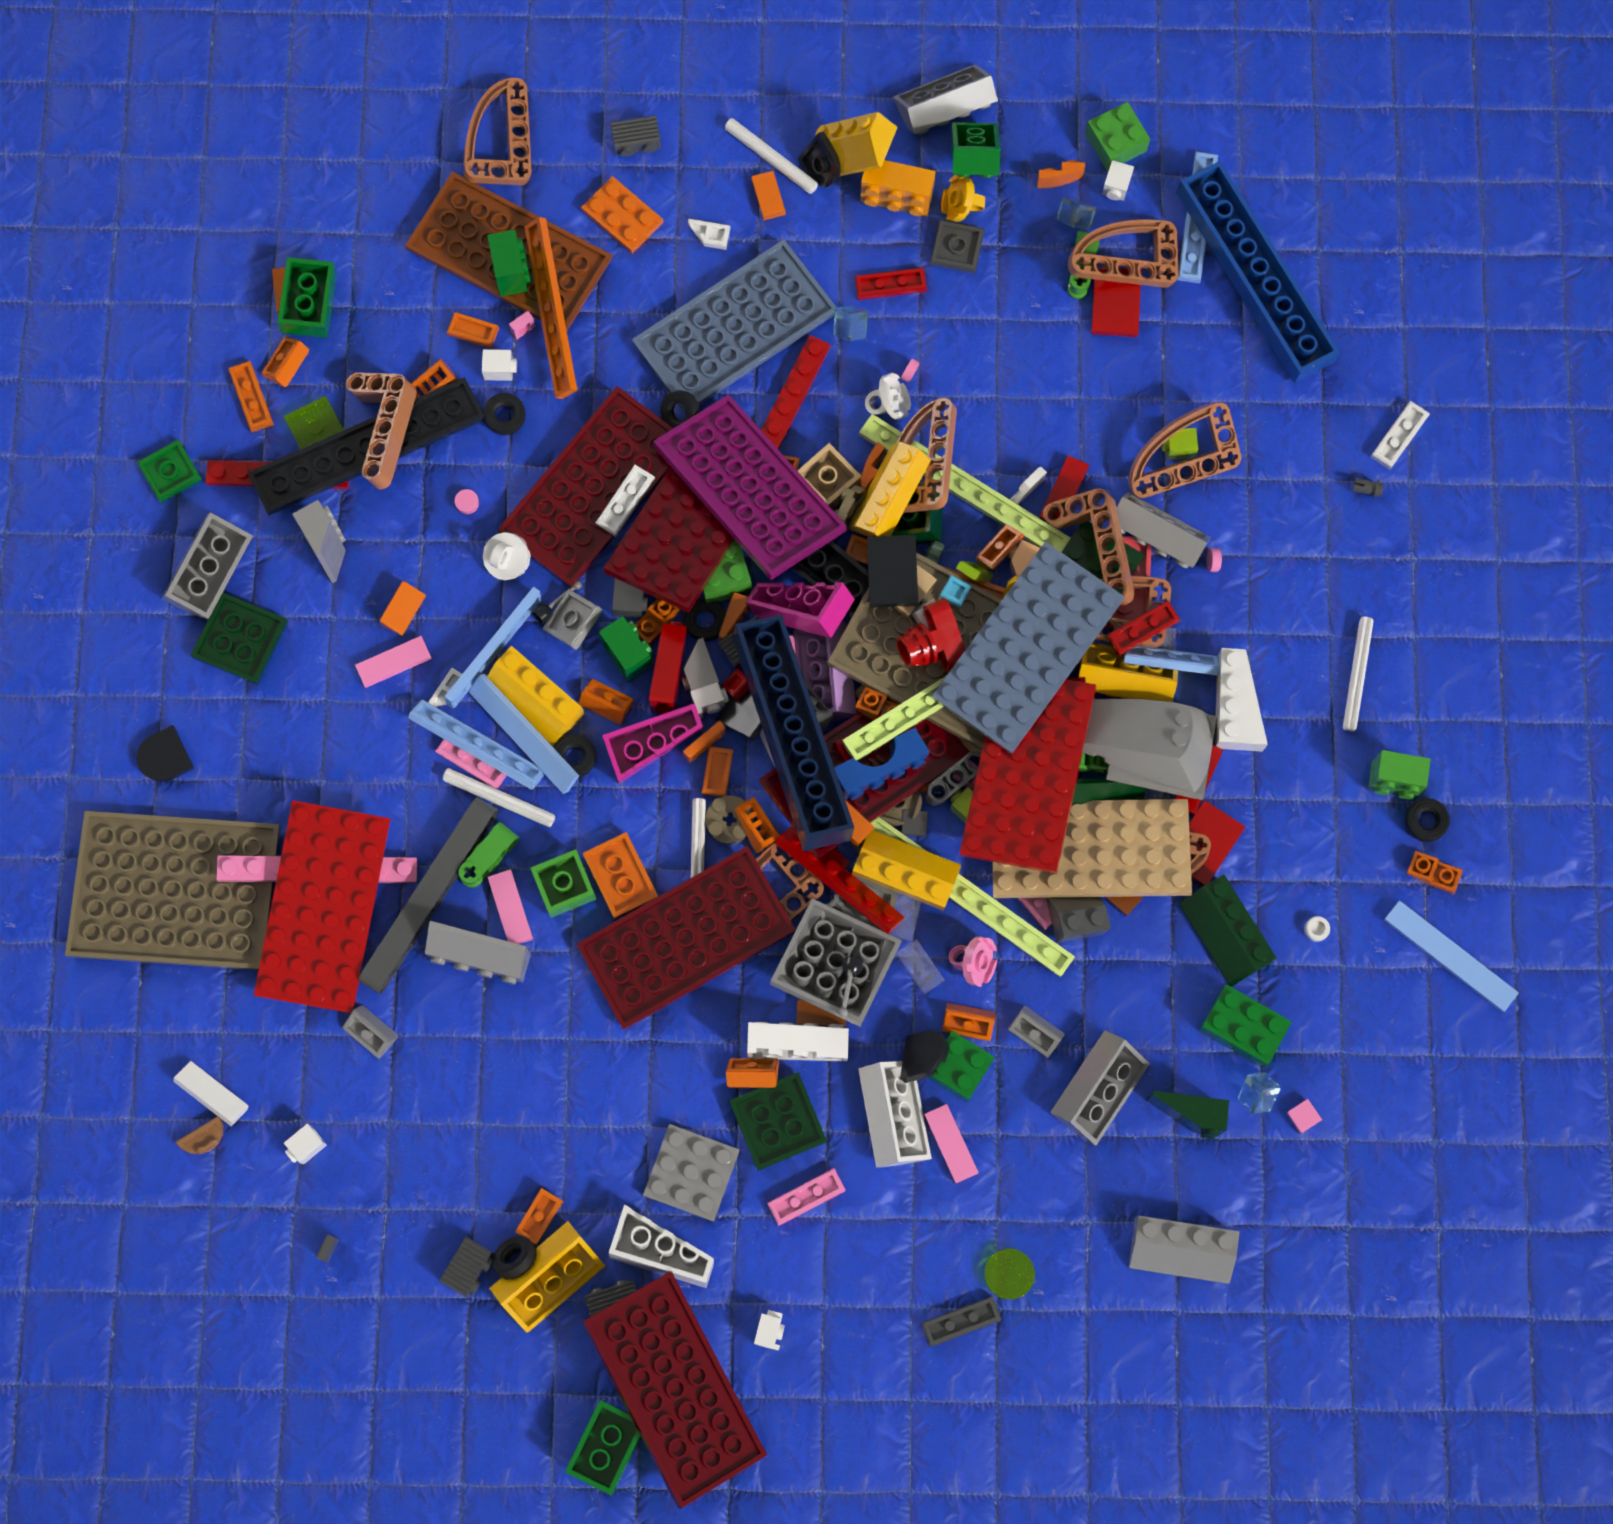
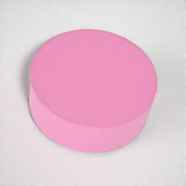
[901,358,920,383]
[455,489,479,514]
[1206,548,1222,572]

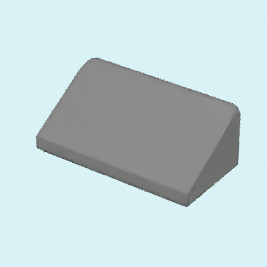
[342,1005,398,1059]
[1008,1006,1065,1058]

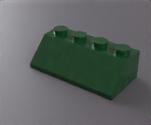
[1178,874,1277,987]

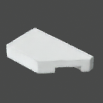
[688,219,731,250]
[1009,467,1047,505]
[428,668,462,707]

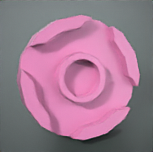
[949,936,997,987]

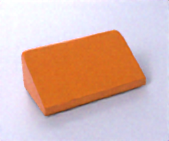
[261,336,309,387]
[975,524,1024,570]
[380,581,426,636]
[579,678,635,725]
[942,1003,995,1041]
[726,1058,779,1088]

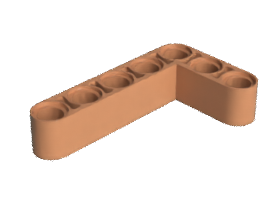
[346,372,416,490]
[1043,488,1134,605]

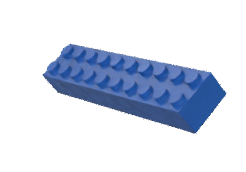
[1176,161,1340,383]

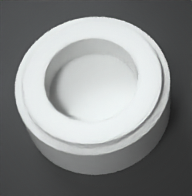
[1304,916,1330,942]

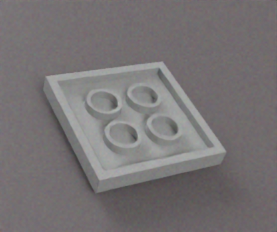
[643,1124,740,1222]

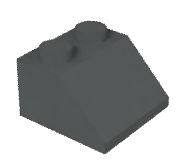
[1046,897,1111,943]

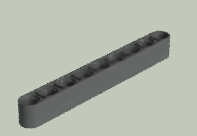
[358,797,499,994]

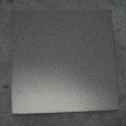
[930,220,985,274]

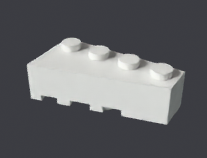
[1215,648,1268,752]
[747,1022,849,1062]
[609,1204,714,1288]

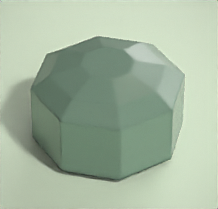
[925,541,945,564]

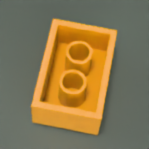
[860,160,936,216]

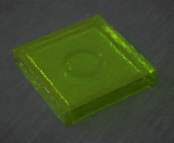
[283,395,344,449]

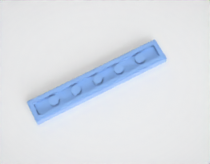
[1177,152,1218,284]
[444,587,542,709]
[469,674,579,794]
[408,700,545,790]
[1383,900,1519,1013]

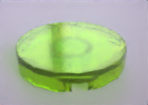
[984,1248,1035,1300]

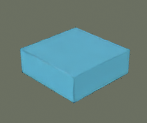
[939,575,972,609]

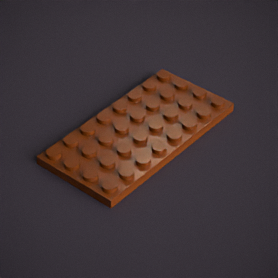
[405,171,612,331]

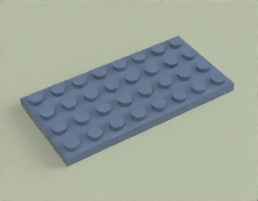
[632,239,838,414]
[931,541,1125,755]

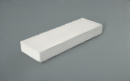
[1371,401,1430,470]
[596,465,655,537]
[173,1061,248,1126]

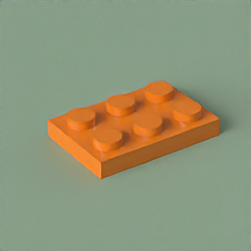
[581,176,663,254]
[582,832,658,920]

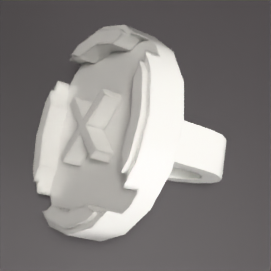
[865,373,911,420]
[483,532,531,580]

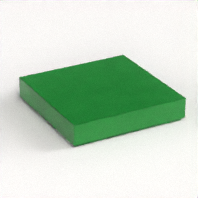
[137,439,202,503]

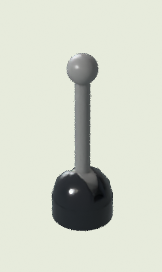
[531,581,582,625]
[838,957,863,1018]

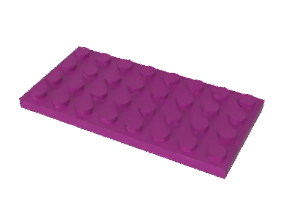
[653,394,847,580]

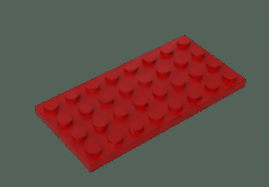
[959,679,1097,874]
[254,800,391,1013]

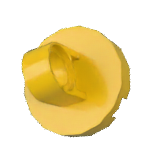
[941,175,985,222]

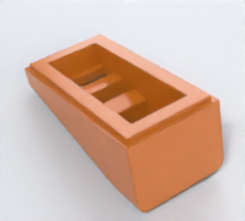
[411,359,459,399]
[719,592,750,641]
[734,797,780,853]

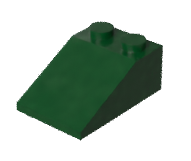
[865,493,943,544]
[1147,1091,1229,1139]

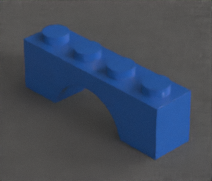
[834,728,930,800]

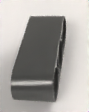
[924,751,981,807]

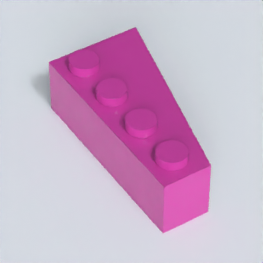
[745,582,855,638]
[602,703,703,784]

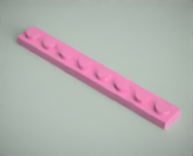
[217,856,417,884]

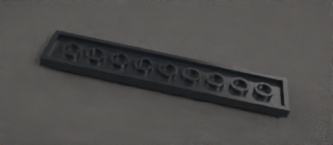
[248,377,485,516]

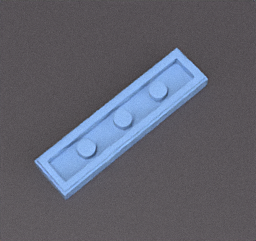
[1122,646,1220,675]

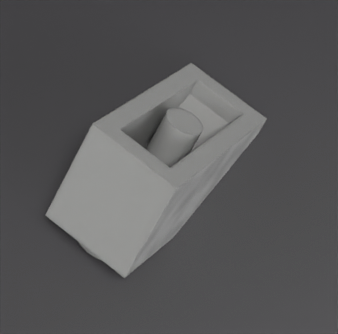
[681,638,719,691]

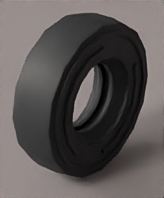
[660,390,700,428]
[483,393,526,435]
[684,599,726,641]
[554,734,596,778]
[1405,798,1450,842]
[492,1235,536,1279]

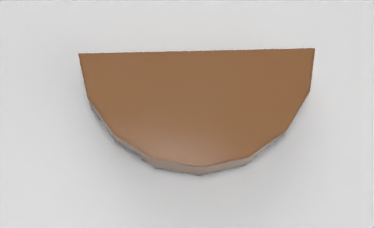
[176,1116,224,1154]

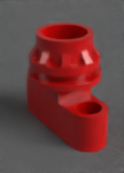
[896,598,966,672]

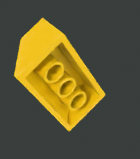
[815,112,897,177]
[847,442,931,537]
[1077,643,1178,702]
[487,646,585,748]
[852,830,961,911]
[489,1221,605,1333]

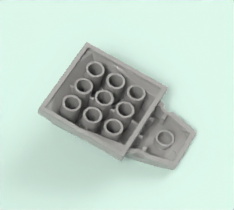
[1083,698,1217,800]
[770,875,902,1027]

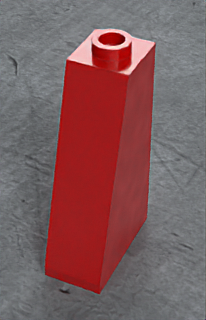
[649,621,687,714]

